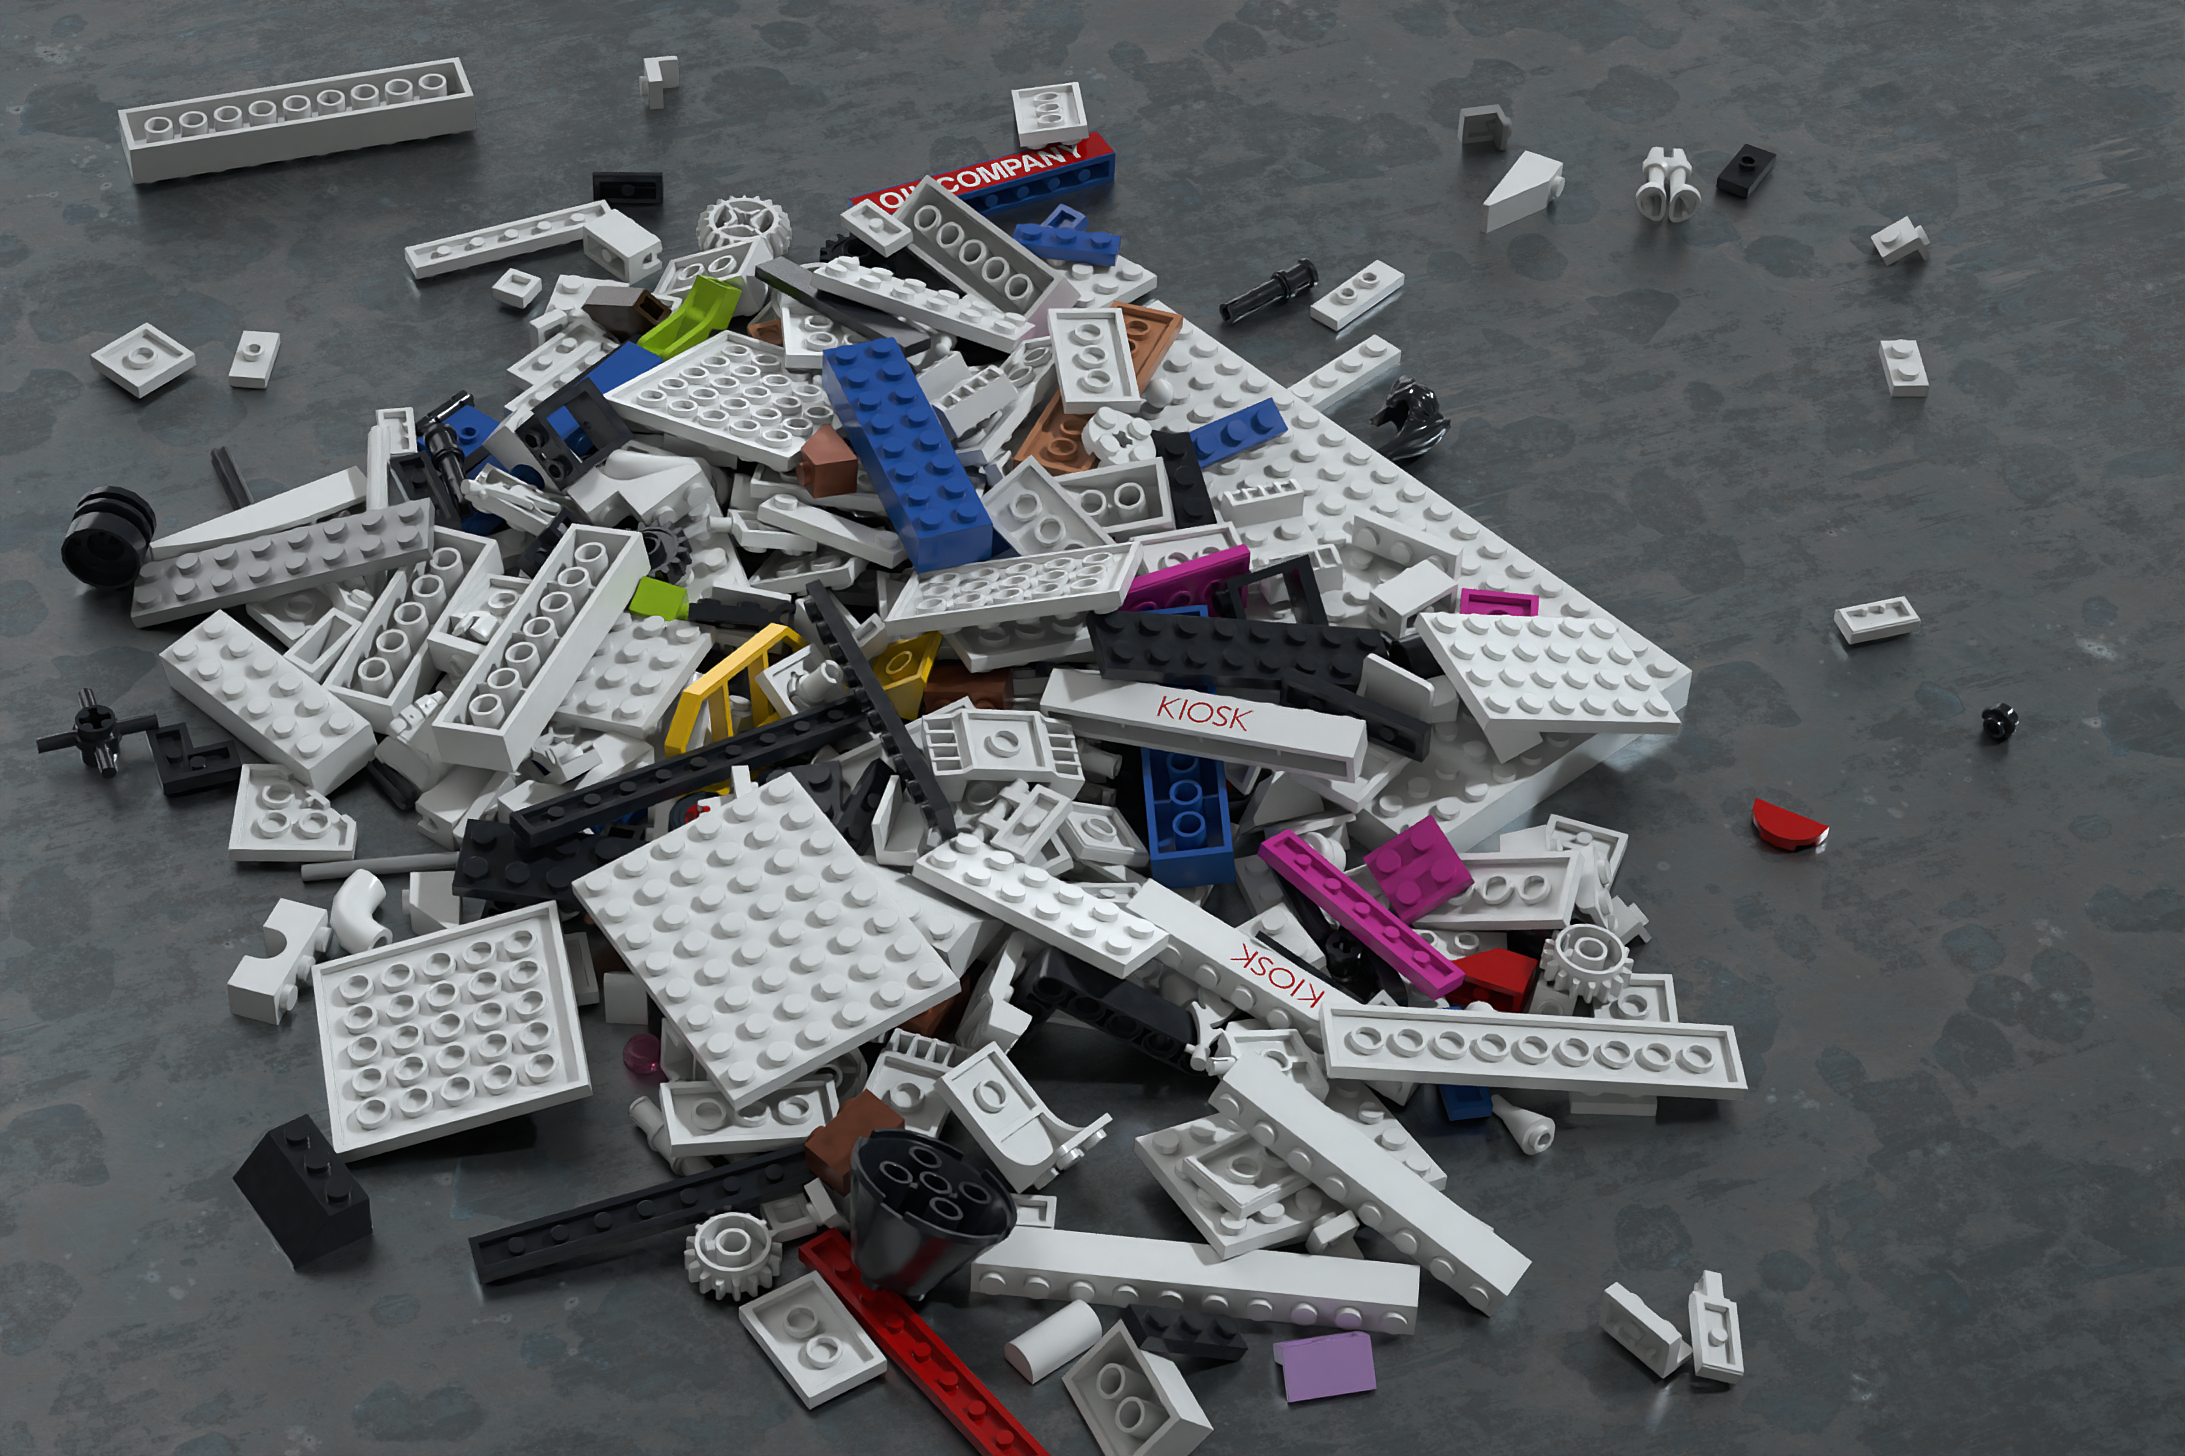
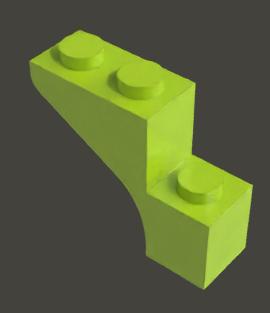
[636,275,742,363]

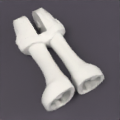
[1636,147,1701,223]

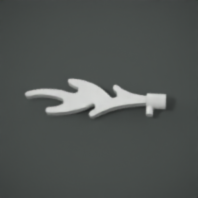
[460,474,575,513]
[1184,984,1236,1071]

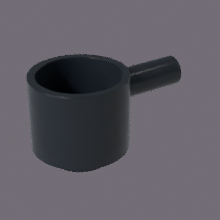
[1380,631,1446,680]

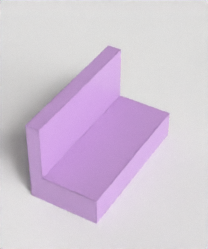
[1273,1331,1377,1402]

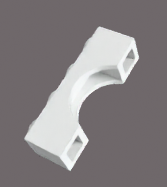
[497,730,655,824]

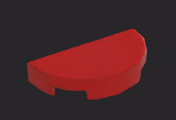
[1751,798,1829,850]

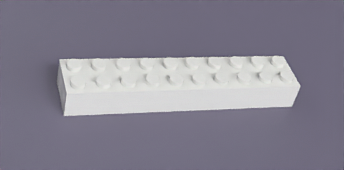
[118,57,476,184]

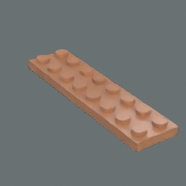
[1013,301,1183,477]

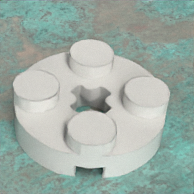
[1082,406,1156,468]

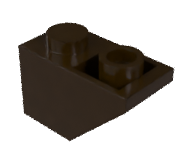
[581,286,672,344]

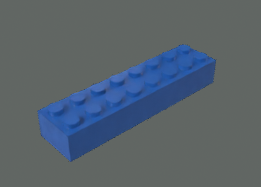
[822,337,993,574]
[1135,604,1237,889]

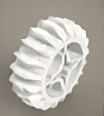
[696,194,792,259]

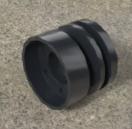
[61,486,157,589]

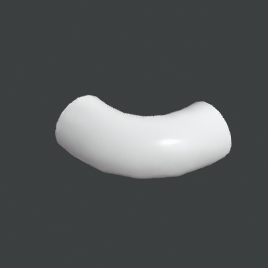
[604,449,712,484]
[330,869,393,955]

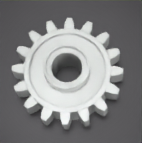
[1540,924,1634,1003]
[684,1212,782,1301]

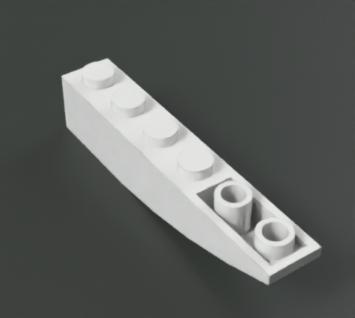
[149,466,367,562]

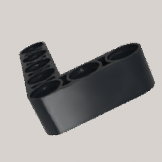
[1009,946,1219,1077]

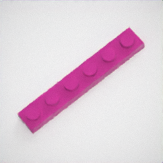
[1257,829,1466,1001]

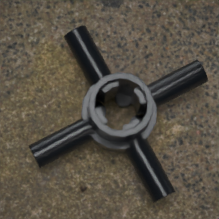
[35,688,159,779]

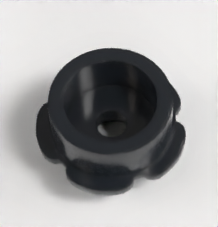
[1981,702,2019,739]

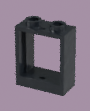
[514,376,635,491]
[1210,554,1329,626]

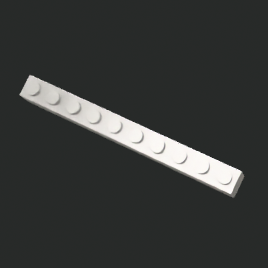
[970,1226,1420,1335]

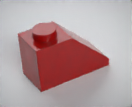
[1444,948,1538,1014]

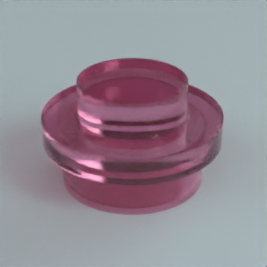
[622,1034,661,1073]

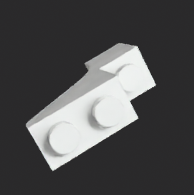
[565,463,715,528]
[1500,824,1613,930]

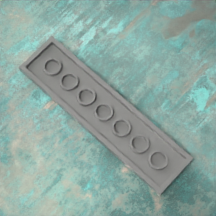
[131,497,435,629]

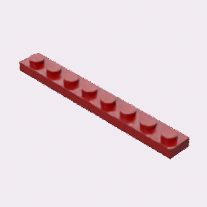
[798,1227,1051,1456]

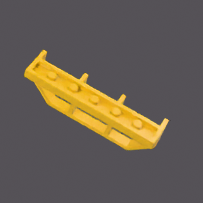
[664,623,849,798]

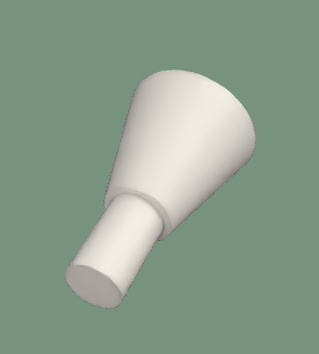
[1491,1094,1555,1155]

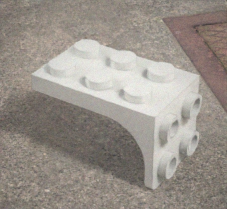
[1290,654,1435,814]
[933,1041,1113,1194]

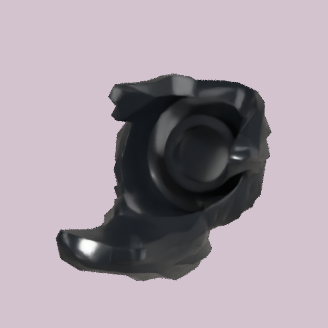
[1369,374,1451,462]

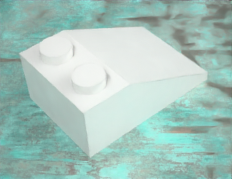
[653,236,773,317]
[1053,457,1176,544]

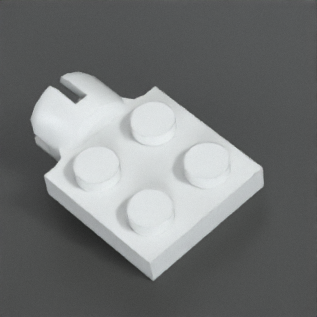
[450,573,532,646]

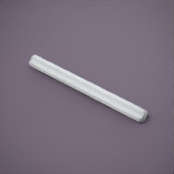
[364,425,391,602]

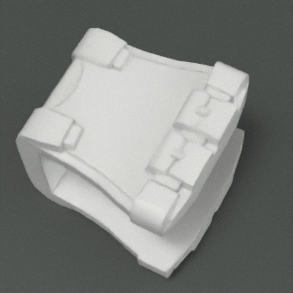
[374,691,461,796]

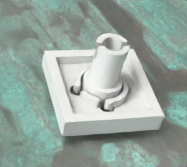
[754,643,850,719]

